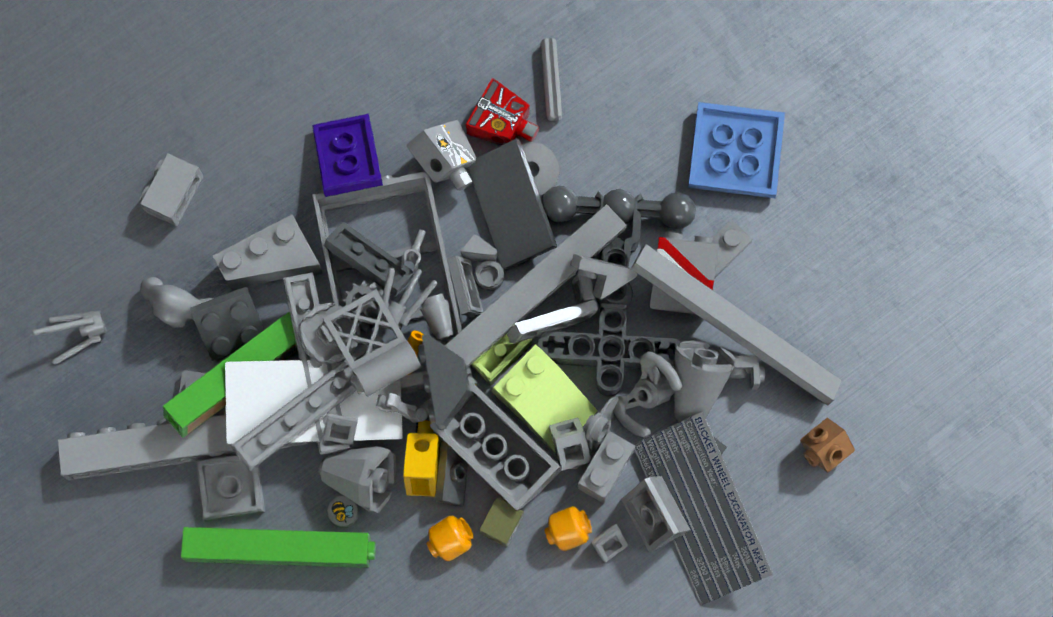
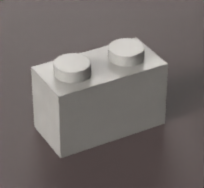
[140,153,204,227]
[578,431,635,504]

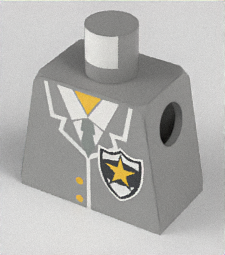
[406,120,476,191]

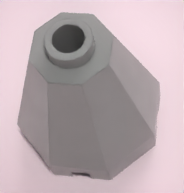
[319,447,397,513]

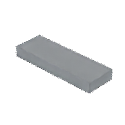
[507,300,598,344]

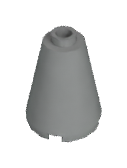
[674,341,736,422]

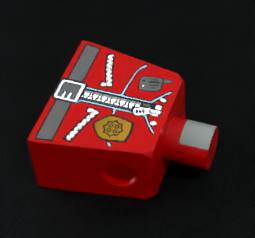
[466,78,540,146]

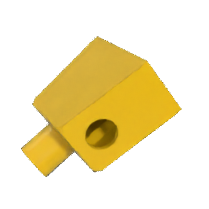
[403,420,440,497]

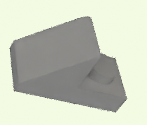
[571,254,637,299]

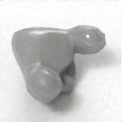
[140,277,214,328]

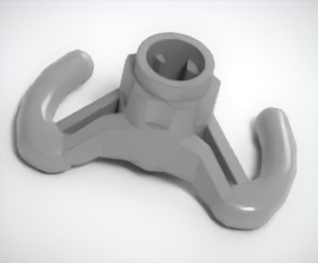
[613,352,682,438]

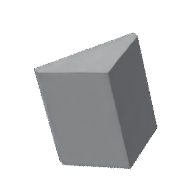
[621,476,690,553]

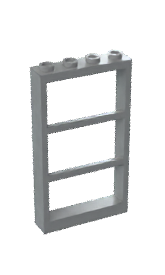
[313,170,472,395]

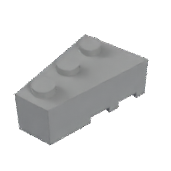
[213,214,323,290]

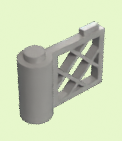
[321,289,421,397]

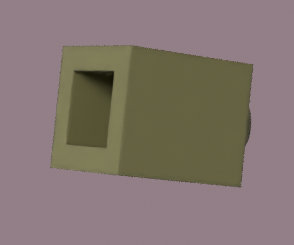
[479,498,524,548]

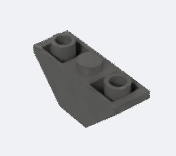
[418,334,471,430]

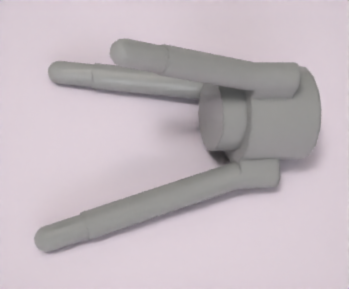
[376,268,437,330]
[32,310,107,365]

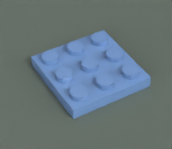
[688,102,785,198]

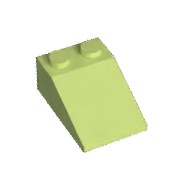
[491,344,598,454]

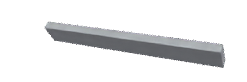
[445,204,627,368]
[631,244,842,405]

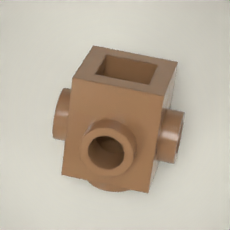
[800,418,855,473]

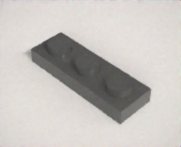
[324,222,415,297]

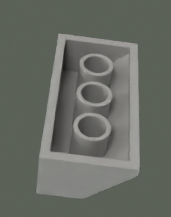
[430,383,561,511]

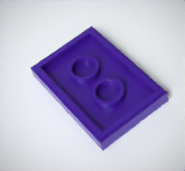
[312,114,383,197]

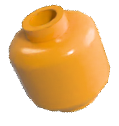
[544,506,592,551]
[426,515,474,561]

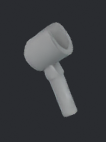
[400,229,426,272]

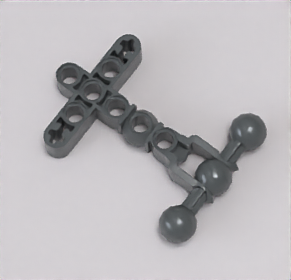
[538,185,696,397]

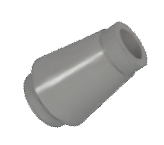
[420,294,454,340]

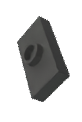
[435,440,468,506]

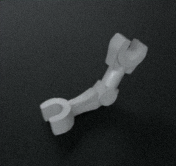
[376,392,433,423]

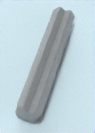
[541,38,562,121]

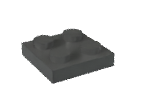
[190,286,265,361]

